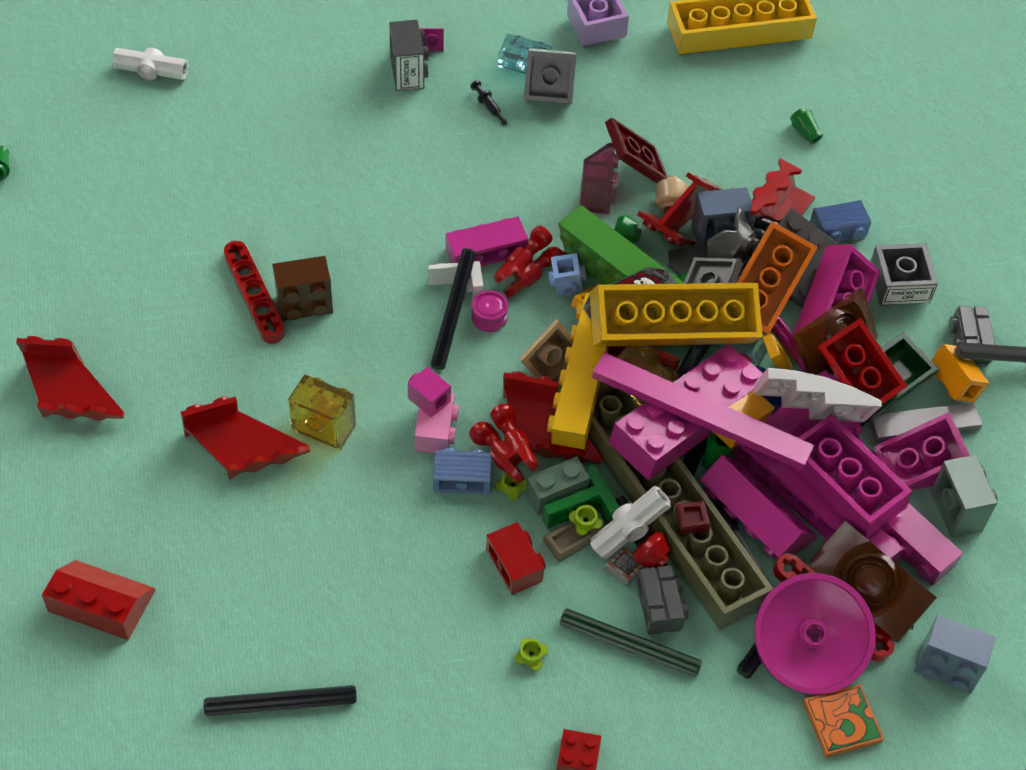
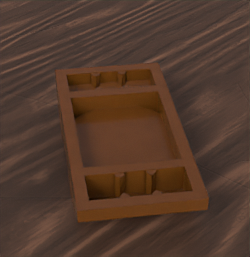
[794,288,878,375]
[807,521,937,643]

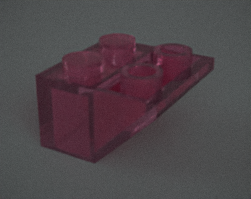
[579,143,619,214]

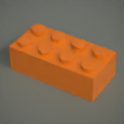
[736,221,818,343]

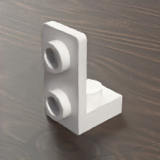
[428,261,483,300]

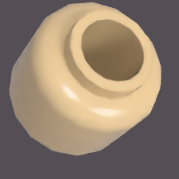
[655,176,688,214]

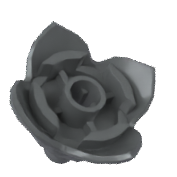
[707,207,760,276]

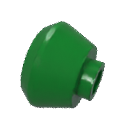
[614,214,642,244]

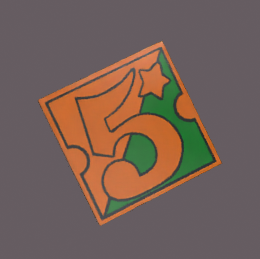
[803,684,884,758]

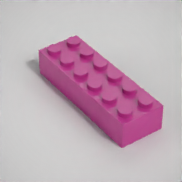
[608,344,763,481]

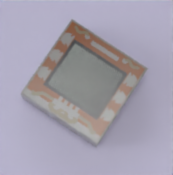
[605,546,645,587]

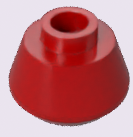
[633,531,670,568]

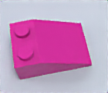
[873,412,971,491]

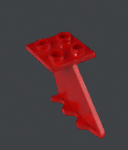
[750,158,815,222]
[637,172,723,247]
[16,336,125,421]
[503,371,602,464]
[181,396,310,479]

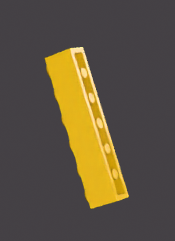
[547,293,609,450]

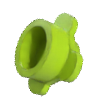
[496,473,526,500]
[569,505,602,535]
[514,638,548,671]

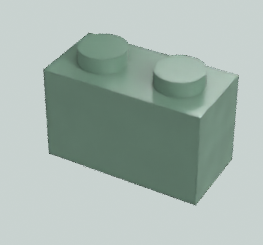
[525,456,590,516]

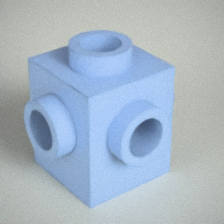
[548,253,587,296]

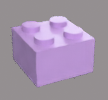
[567,0,629,46]

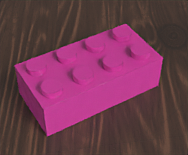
[791,414,912,538]

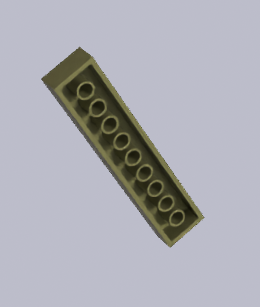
[588,382,773,630]

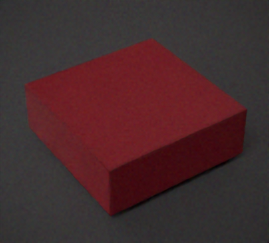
[675,501,711,534]

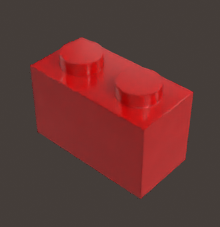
[486,522,546,595]

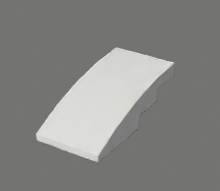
[754,368,882,422]

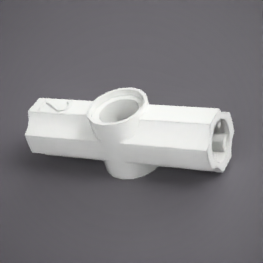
[112,48,189,80]
[590,486,671,560]

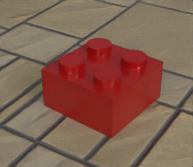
[556,729,602,770]

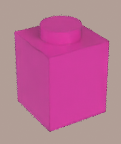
[408,366,451,418]

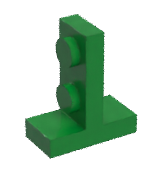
[542,464,620,529]

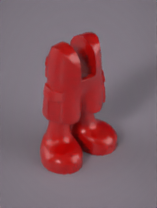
[493,225,565,298]
[469,403,539,483]

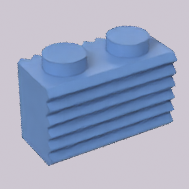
[810,200,871,243]
[433,448,491,495]

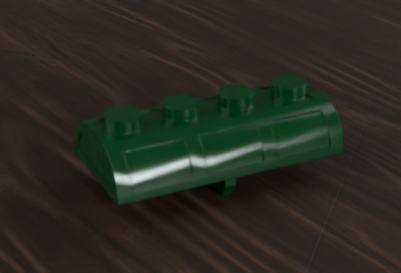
[860,332,940,427]

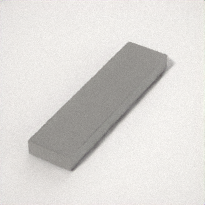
[870,402,983,443]

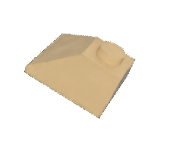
[519,319,573,381]

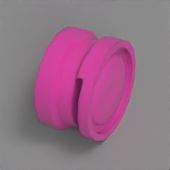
[471,290,508,332]

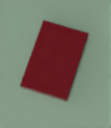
[604,118,668,184]

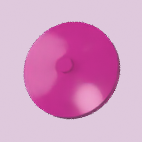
[754,573,876,695]

